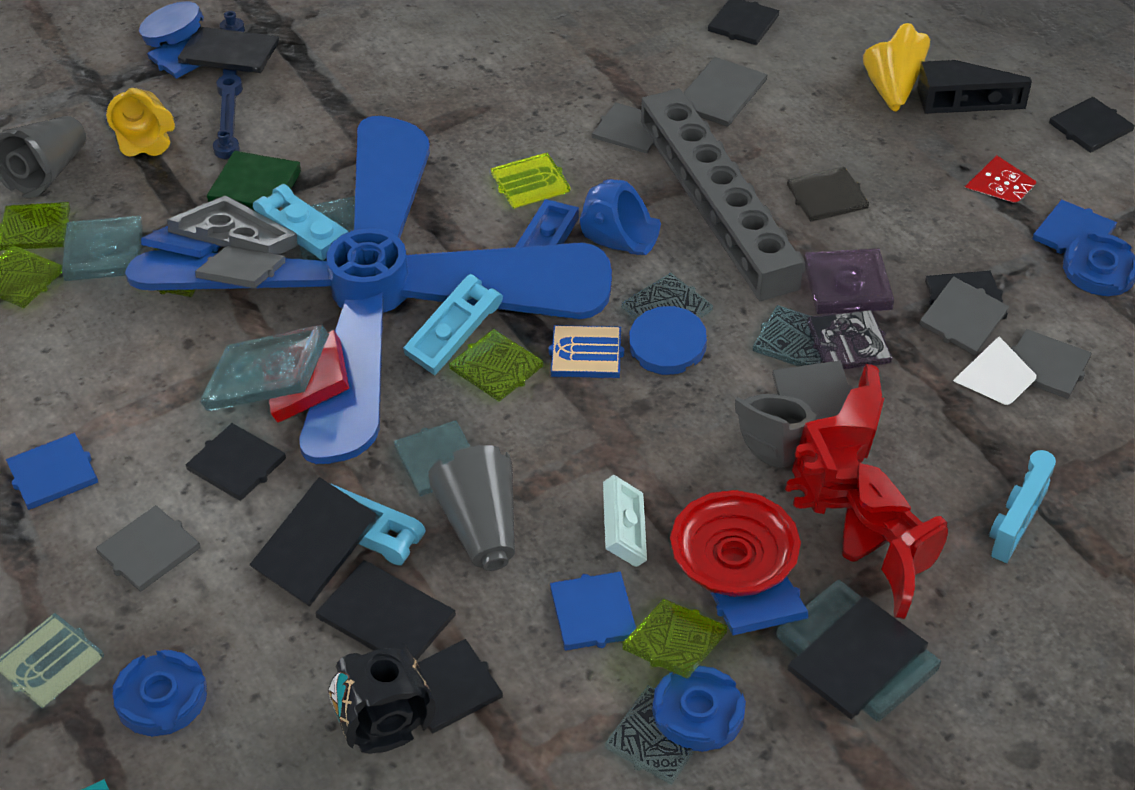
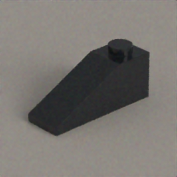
[917,60,1032,114]

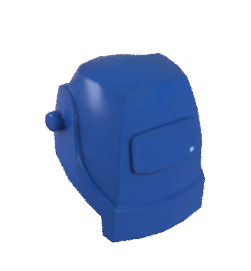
[580,179,661,255]

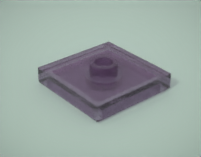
[804,248,894,314]

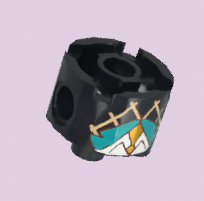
[328,643,436,754]

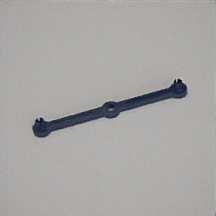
[213,11,245,159]

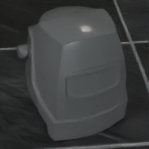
[735,394,817,468]

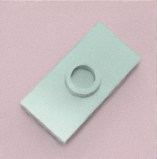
[603,475,647,567]

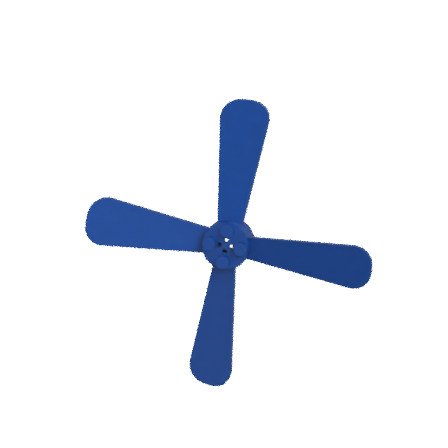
[125,115,612,464]

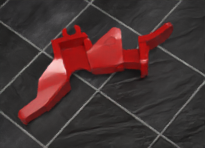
[785,364,948,619]

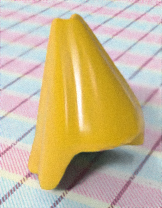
[863,23,930,111]
[106,88,175,157]

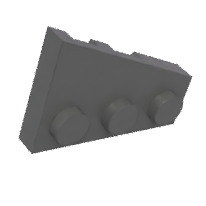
[167,196,297,255]

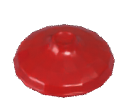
[670,490,801,597]

